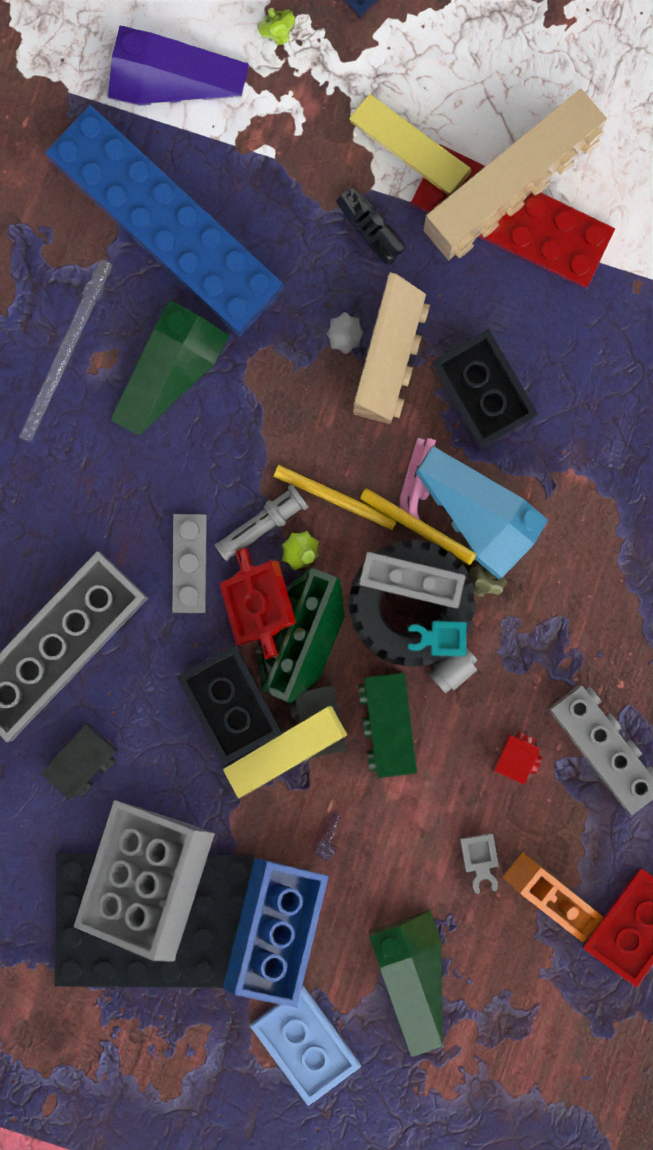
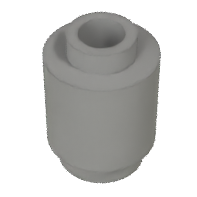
[429,647,478,694]

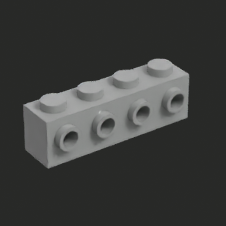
[548,685,653,815]

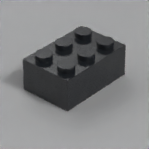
[430,329,539,452]
[177,645,283,765]

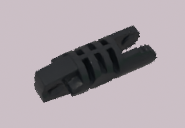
[336,187,406,265]

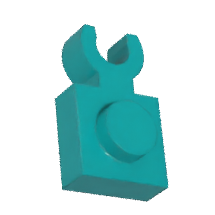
[408,621,467,656]

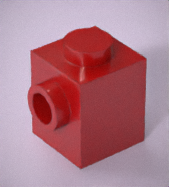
[492,731,543,785]

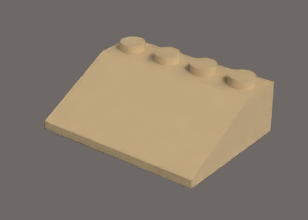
[353,273,430,424]

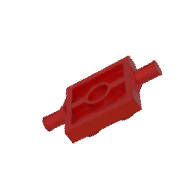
[219,548,296,659]

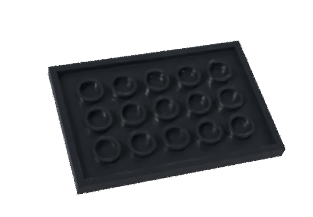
[55,853,255,988]

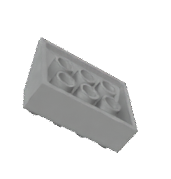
[74,800,215,961]

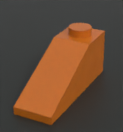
[502,852,603,943]

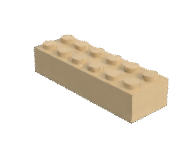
[423,88,607,260]

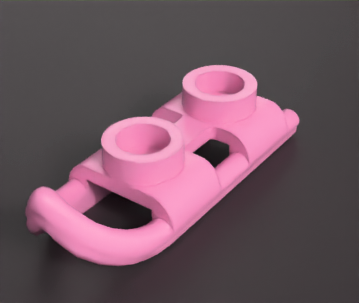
[400,438,436,520]

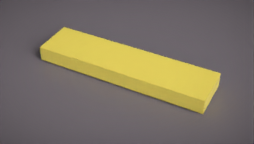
[349,94,471,196]
[223,706,347,798]

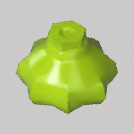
[257,8,295,45]
[282,531,319,570]

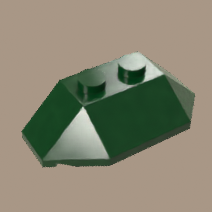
[256,568,345,703]

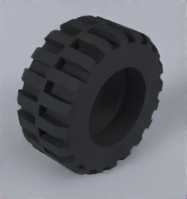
[349,540,476,667]

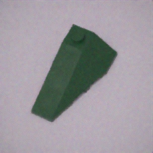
[111,300,230,436]
[368,910,443,1057]

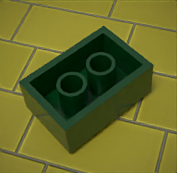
[358,672,417,779]

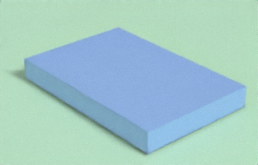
[249,985,361,1106]

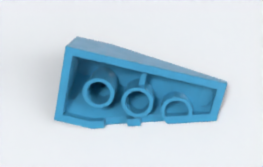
[415,446,548,579]

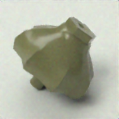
[469,561,507,596]

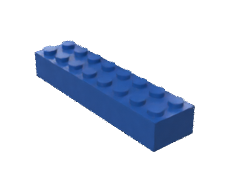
[45,105,284,337]

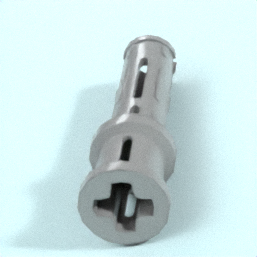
[214,484,309,561]

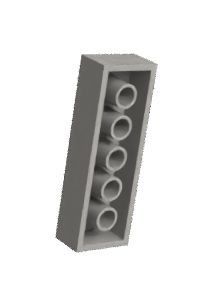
[0,551,148,742]

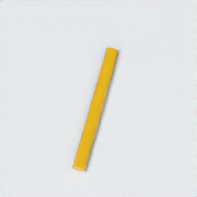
[273,465,397,530]
[360,488,476,565]

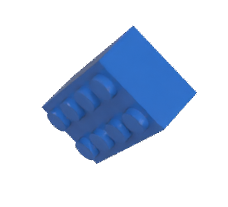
[223,858,329,1008]

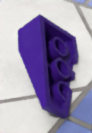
[108,25,249,106]

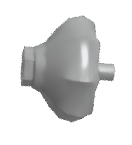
[326,312,364,354]

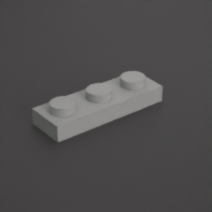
[172,514,207,613]
[359,552,466,609]

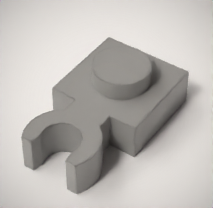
[460,833,499,894]

